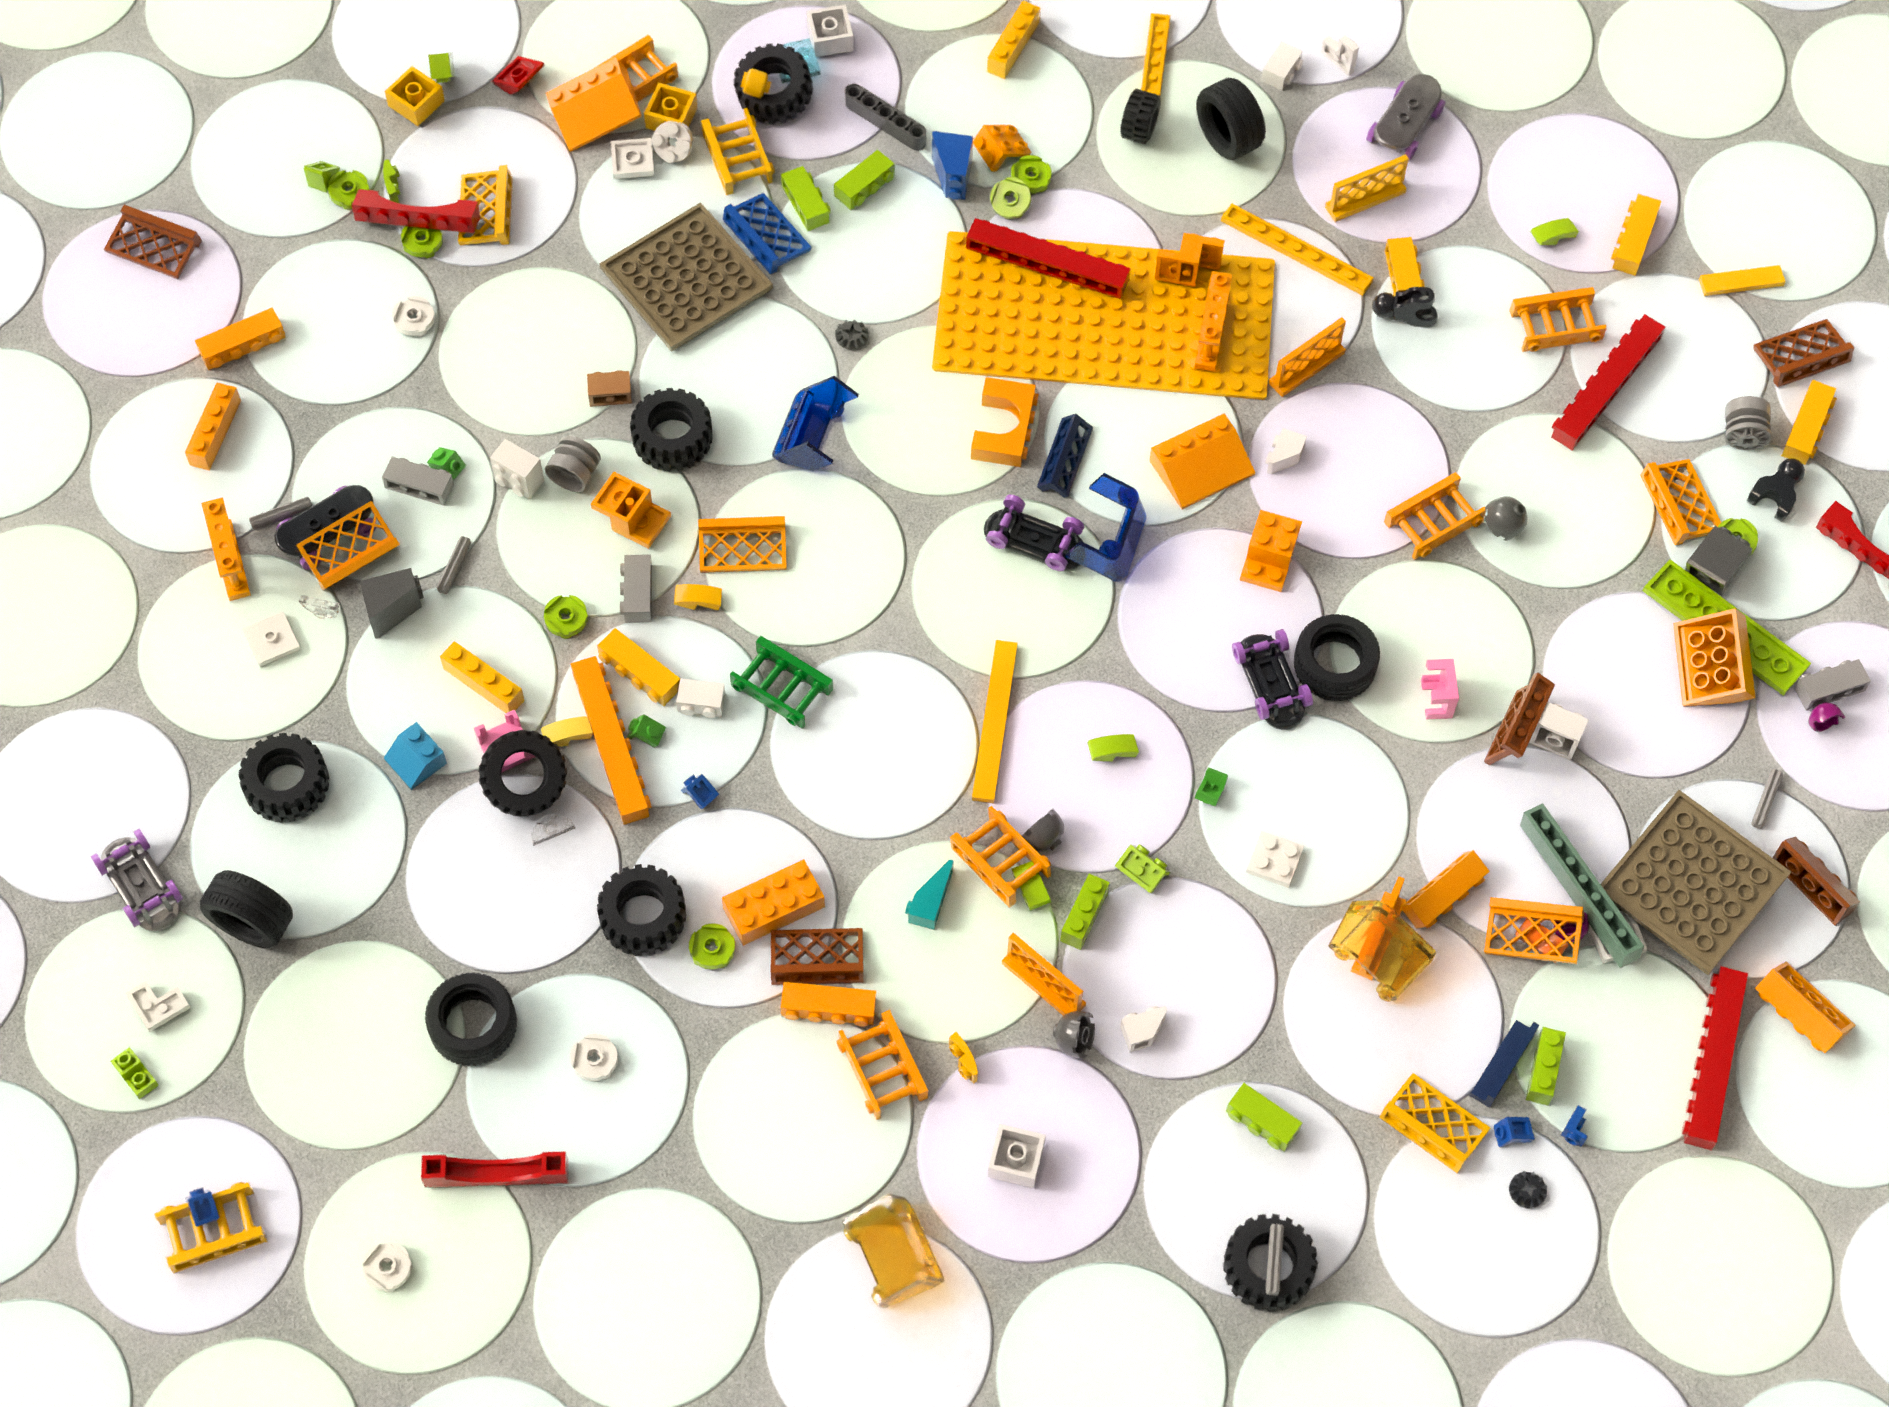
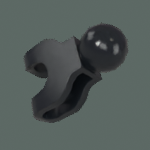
[1372,287,1438,327]
[1746,458,1805,522]

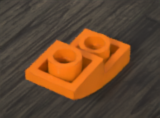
[1515,918,1569,963]

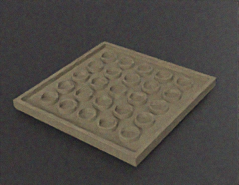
[599,202,773,352]
[1601,790,1791,975]

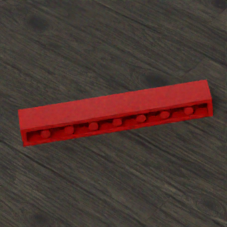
[966,218,1130,299]
[1551,314,1666,451]
[1681,966,1748,1150]

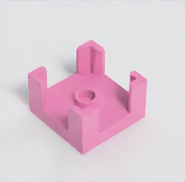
[1421,659,1459,719]
[474,710,536,773]

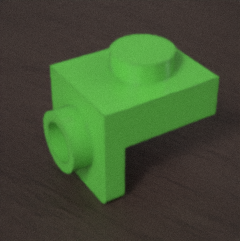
[427,447,466,480]
[627,714,666,748]
[1195,767,1228,806]

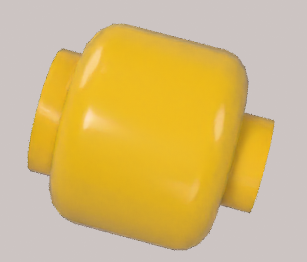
[740,68,771,98]

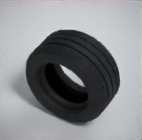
[1196,78,1266,160]
[1294,614,1380,701]
[200,870,293,948]
[425,972,517,1066]

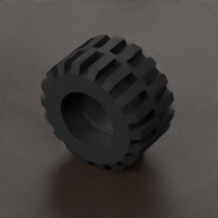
[1120,89,1161,144]

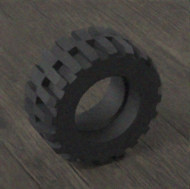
[733,43,813,124]
[630,388,713,472]
[478,730,567,817]
[238,733,330,823]
[597,864,686,956]
[1223,1214,1318,1312]

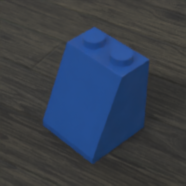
[932,131,973,200]

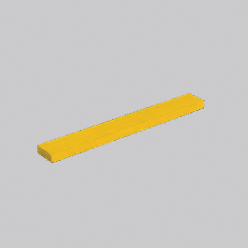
[1221,203,1374,296]
[972,640,1018,803]

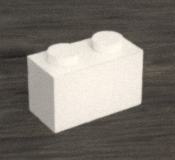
[1261,41,1303,91]
[676,679,725,718]

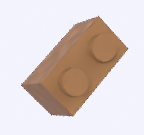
[587,370,632,407]

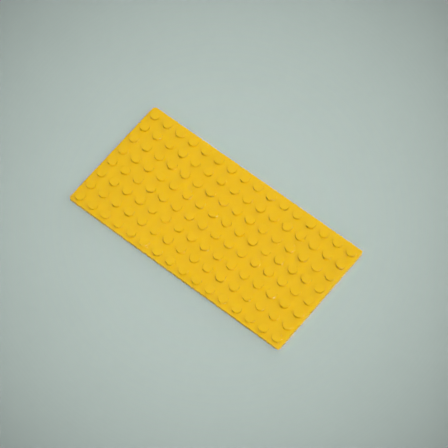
[932,231,1275,400]

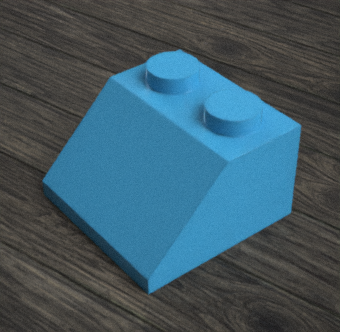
[384,722,447,790]

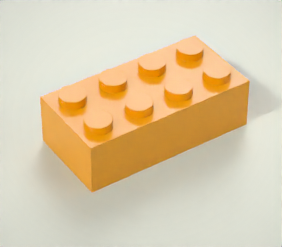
[722,859,825,946]

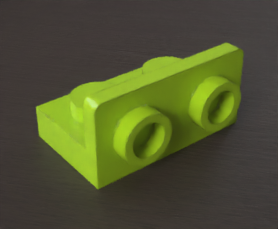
[1115,844,1170,894]

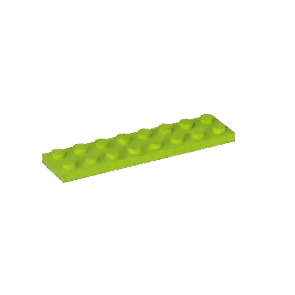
[1642,559,1811,696]

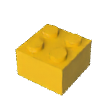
[385,66,445,126]
[644,83,698,131]

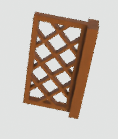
[104,204,202,279]
[1753,319,1855,387]
[1484,672,1555,765]
[771,928,864,985]

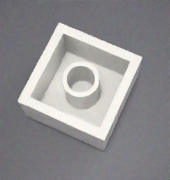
[806,5,854,57]
[490,439,544,500]
[1530,702,1589,760]
[988,1124,1046,1188]

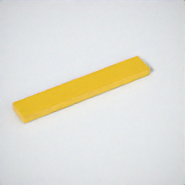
[1141,13,1171,96]

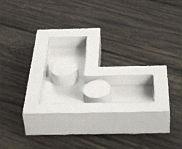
[1321,35,1359,76]
[126,981,191,1032]

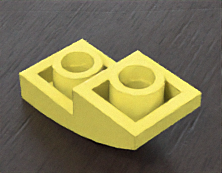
[541,716,593,747]

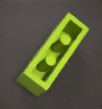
[428,53,455,83]
[834,149,895,210]
[781,166,831,232]
[1060,874,1110,950]
[1525,1027,1566,1106]
[1226,1083,1302,1152]

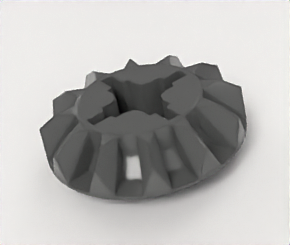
[835,319,868,349]

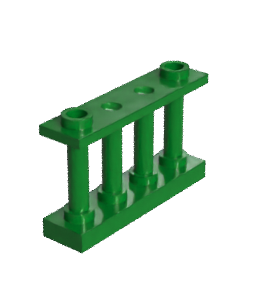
[730,636,833,729]

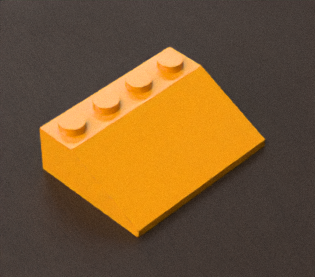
[546,57,642,152]
[1149,413,1255,509]
[1673,608,1756,707]

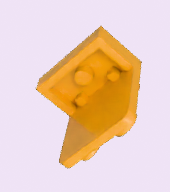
[973,125,1031,171]

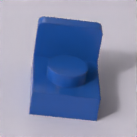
[681,774,719,809]
[1561,1105,1588,1147]
[1493,1117,1535,1147]
[185,1187,220,1227]

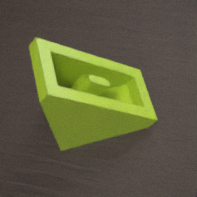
[304,161,340,193]

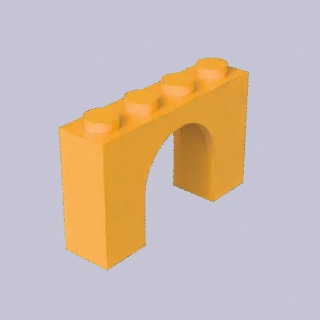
[971,377,1039,467]

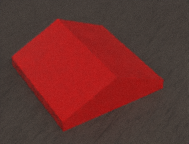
[492,56,545,95]

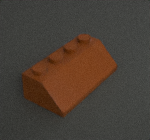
[1773,836,1860,926]

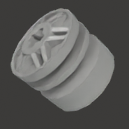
[1725,396,1771,450]
[545,436,601,492]

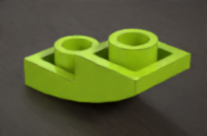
[383,159,400,203]
[1530,218,1579,245]
[1087,734,1139,762]
[1011,861,1051,910]
[110,1047,159,1100]

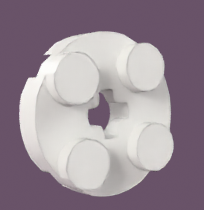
[651,121,693,163]
[392,296,435,337]
[570,1034,618,1081]
[362,1242,412,1292]

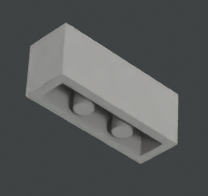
[382,456,454,506]
[620,554,652,623]
[1794,659,1871,710]

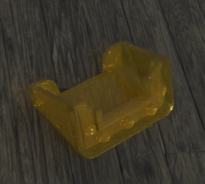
[1328,900,1436,1002]
[842,1193,944,1308]

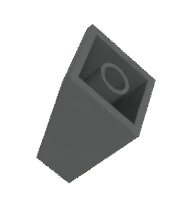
[1685,525,1752,596]
[359,568,424,639]

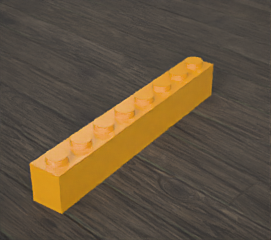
[570,656,652,825]

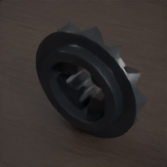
[1509,1171,1547,1209]

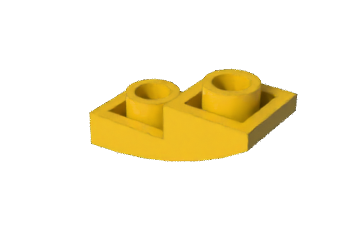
[674,584,722,610]
[949,1032,978,1083]

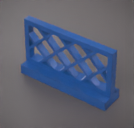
[723,193,811,275]

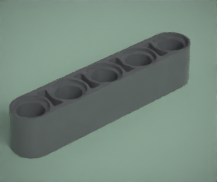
[845,84,926,151]

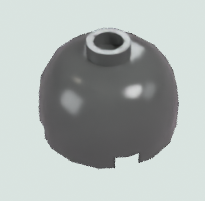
[1485,496,1528,541]
[1022,808,1064,852]
[1053,1011,1095,1059]

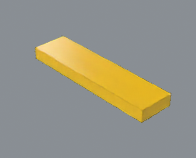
[1699,265,1786,296]

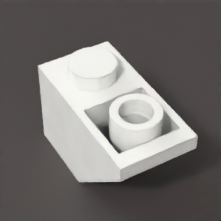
[1265,428,1307,474]
[1120,1006,1167,1052]

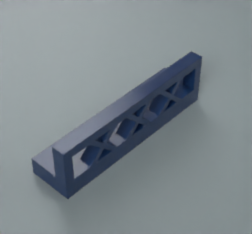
[1037,413,1093,498]
[1469,1020,1540,1108]

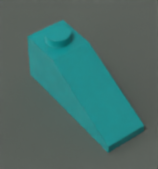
[905,859,954,930]

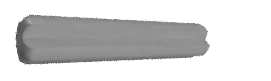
[249,497,312,529]
[437,536,471,594]
[1751,769,1783,829]
[1266,1224,1284,1296]

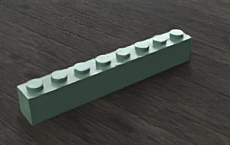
[1520,803,1644,968]

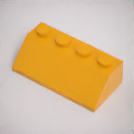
[1755,961,1856,1053]

